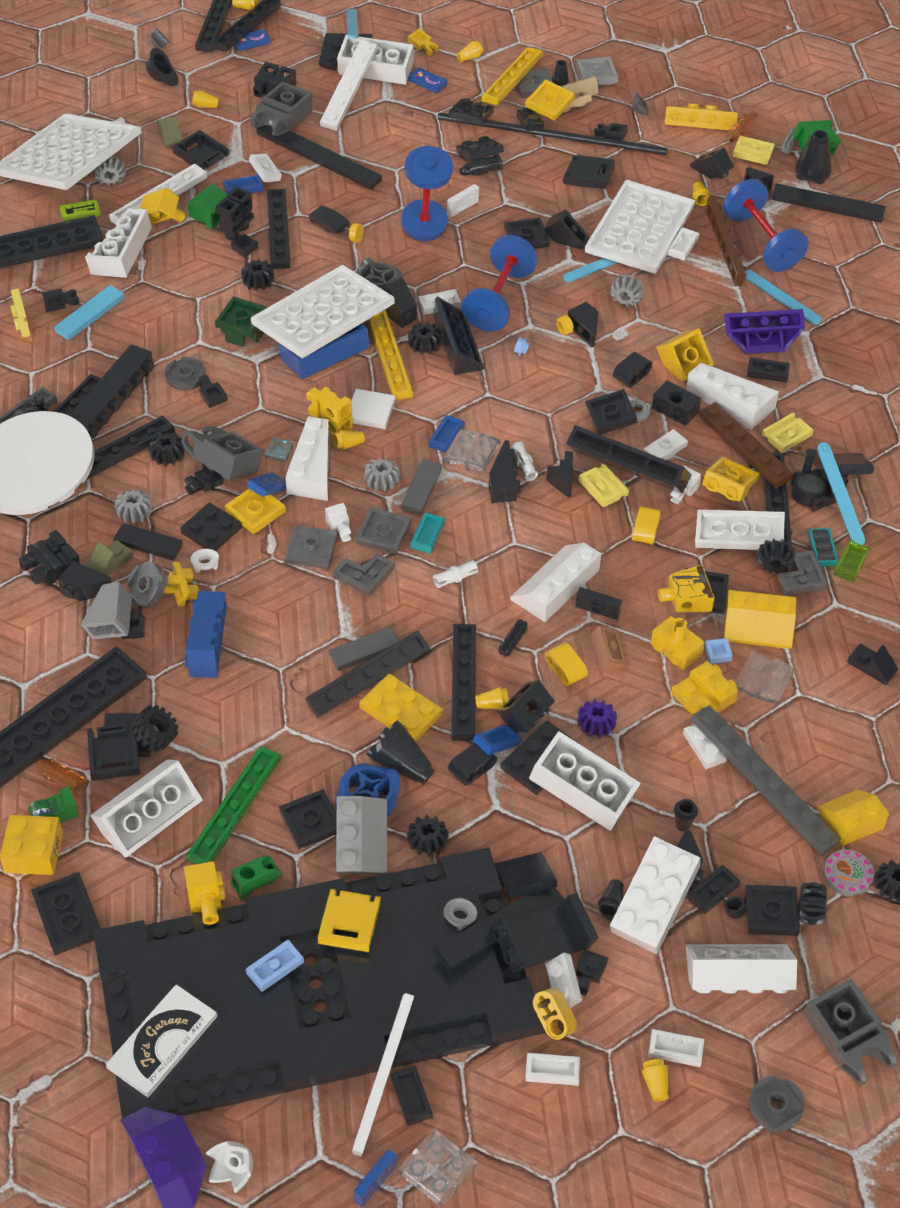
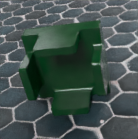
[215,296,268,347]

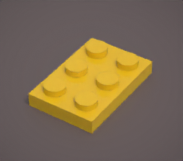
[359,673,443,741]

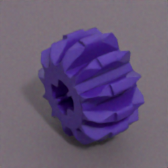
[577,698,617,739]

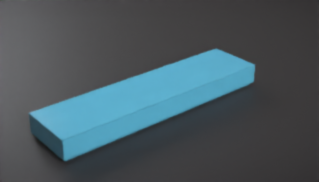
[54,285,125,340]

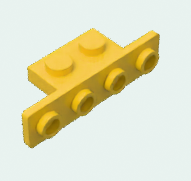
[665,103,738,131]

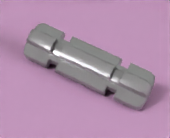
[781,127,796,154]

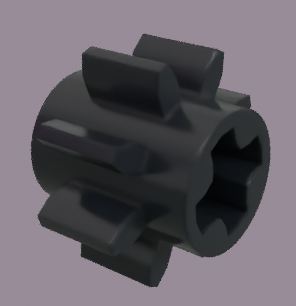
[23,397,50,414]

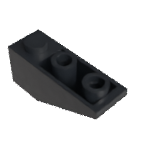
[488,440,521,503]

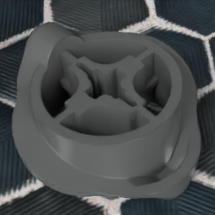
[356,257,404,292]

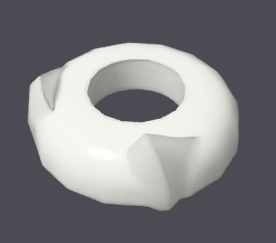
[190,549,219,573]

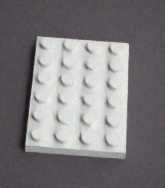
[585,180,696,274]
[251,265,395,358]

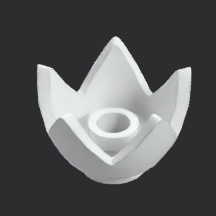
[206,1141,253,1193]

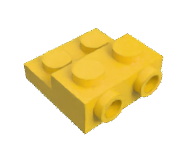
[702,457,760,502]
[671,661,738,715]

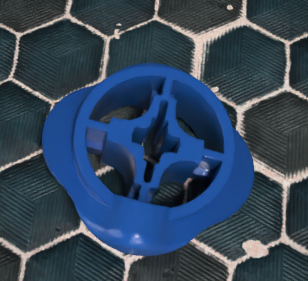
[335,764,400,817]

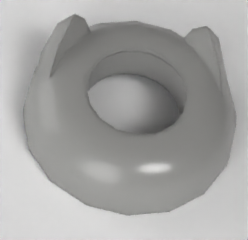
[630,397,651,423]
[443,898,477,931]

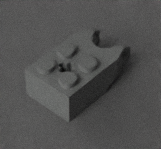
[251,82,312,136]
[181,426,263,480]
[803,978,898,1086]

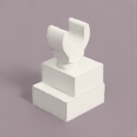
[670,465,701,505]
[325,503,351,542]

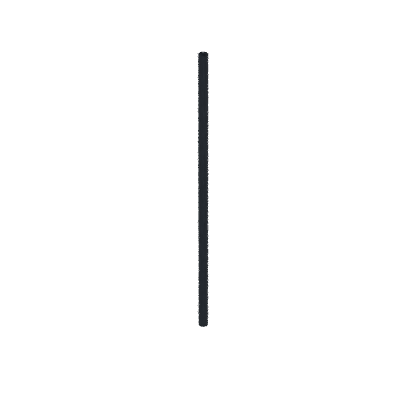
[438,113,668,155]

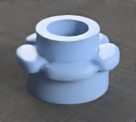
[513,337,529,356]

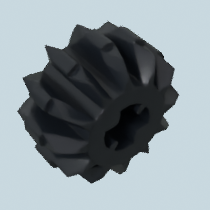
[241,259,274,291]
[408,322,441,355]
[149,432,185,467]
[757,538,795,574]
[407,814,449,857]
[874,860,900,903]
[799,882,827,925]

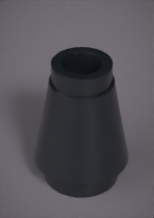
[552,60,569,86]
[674,799,698,831]
[598,879,624,917]

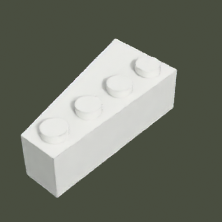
[85,208,152,278]
[686,363,779,430]
[286,416,329,501]

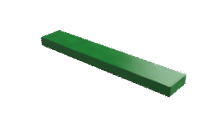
[186,746,281,864]

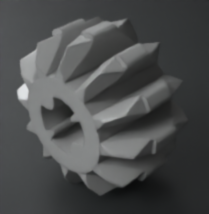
[94,156,126,187]
[610,273,644,307]
[364,457,400,492]
[115,488,152,524]

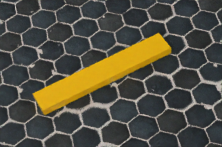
[482,47,543,105]
[367,310,413,400]

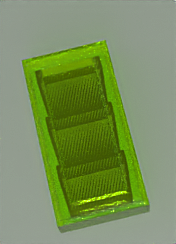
[833,540,870,583]

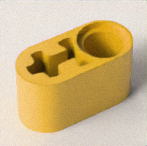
[632,506,661,545]
[545,642,588,686]
[533,988,577,1040]

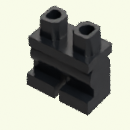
[253,62,297,98]
[215,186,254,241]
[18,530,80,585]

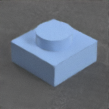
[704,638,733,664]

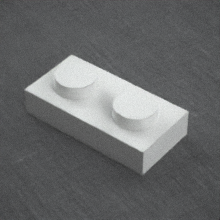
[249,154,282,182]
[418,289,461,315]
[683,724,727,769]
[545,953,582,1008]

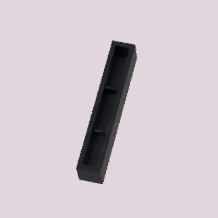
[69,344,154,439]
[566,425,692,494]

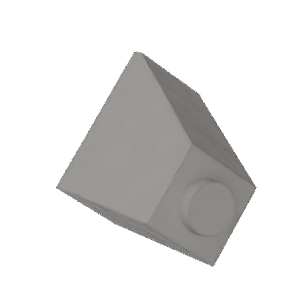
[81,582,132,640]

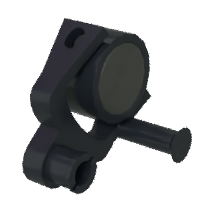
[791,449,849,512]

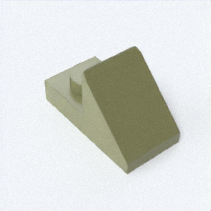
[156,116,183,148]
[86,540,133,576]

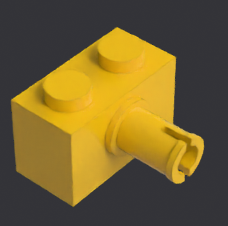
[140,188,186,225]
[650,616,705,670]
[184,861,225,925]

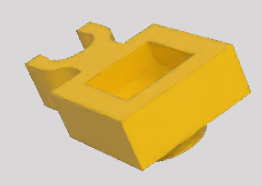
[407,28,439,56]

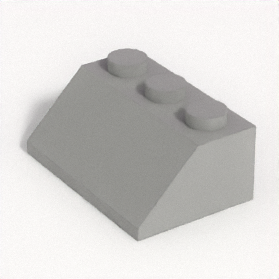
[336,796,387,874]

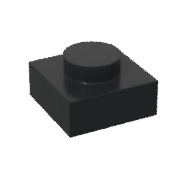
[231,234,258,257]

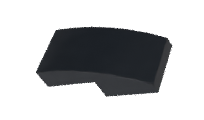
[308,205,350,234]

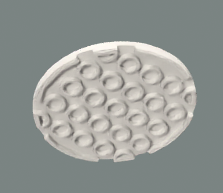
[0,411,94,515]

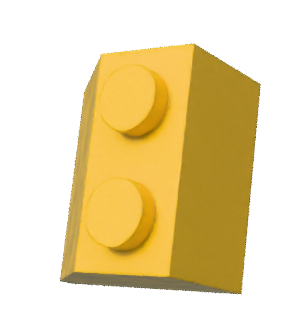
[656,328,714,382]
[817,789,889,846]

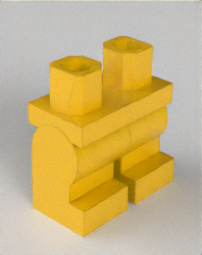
[306,387,353,435]

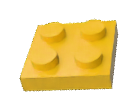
[525,79,575,121]
[225,489,286,534]

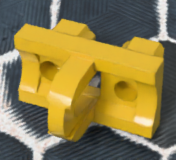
[163,562,199,607]

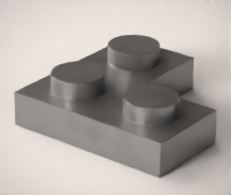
[777,550,827,596]
[333,553,395,597]

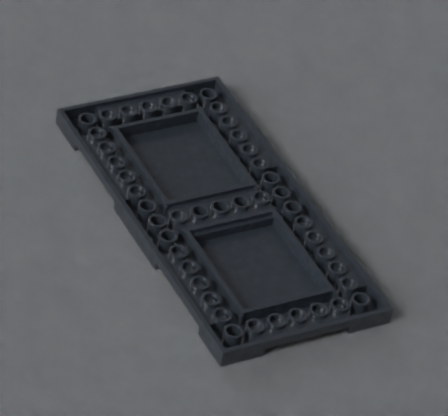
[93,847,543,1119]

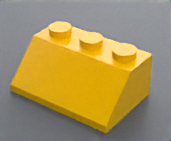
[724,590,796,649]

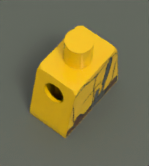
[658,565,714,613]

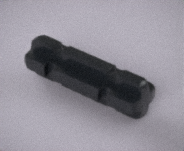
[498,619,528,657]

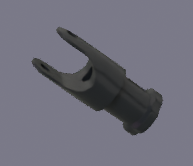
[459,154,502,176]

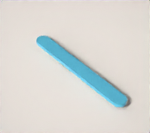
[346,9,358,38]
[563,258,618,282]
[745,269,822,325]
[817,442,865,547]

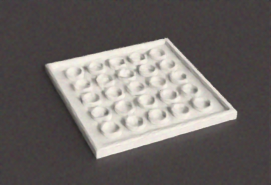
[0,113,142,190]

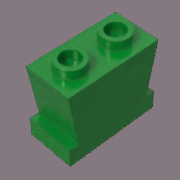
[792,120,841,154]
[188,184,229,229]

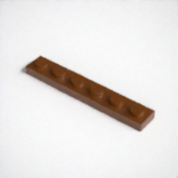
[706,196,746,286]
[699,402,793,488]

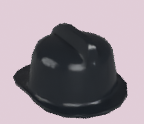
[146,48,178,87]

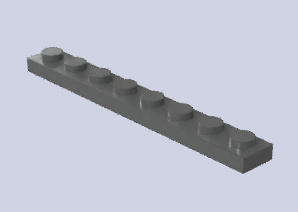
[691,705,841,856]

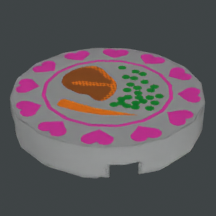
[823,850,874,897]

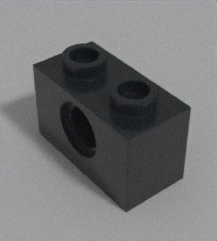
[652,380,701,426]
[497,680,555,733]

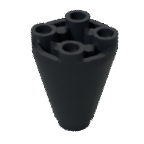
[795,130,832,184]
[366,720,435,785]

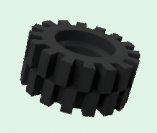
[132,705,179,751]

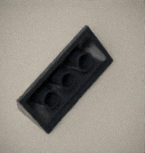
[434,296,484,375]

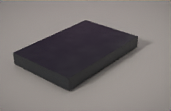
[31,872,101,956]

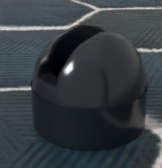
[724,896,746,919]

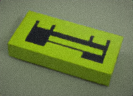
[60,199,101,222]

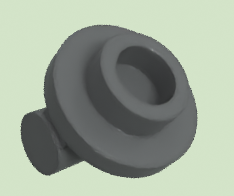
[150,28,170,49]

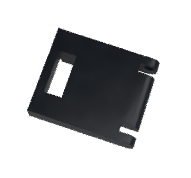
[173,130,230,170]
[563,155,615,189]
[814,453,874,477]
[87,723,140,781]

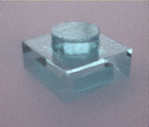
[265,437,293,462]

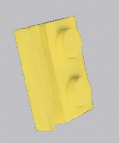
[732,136,775,165]
[10,289,30,338]
[762,413,814,453]
[578,464,629,507]

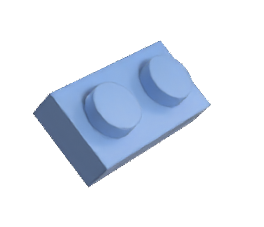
[246,940,304,992]

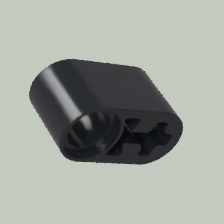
[613,352,653,388]
[448,743,497,786]

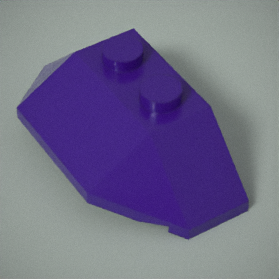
[724,309,805,354]
[120,1107,207,1208]

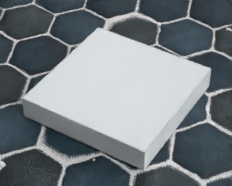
[351,389,396,429]

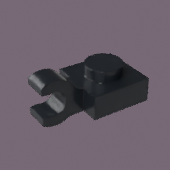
[42,289,80,312]
[198,374,228,408]
[184,467,224,494]
[575,949,609,996]

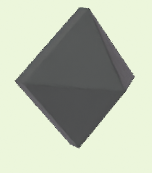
[631,92,648,115]

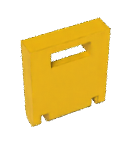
[318,889,381,952]

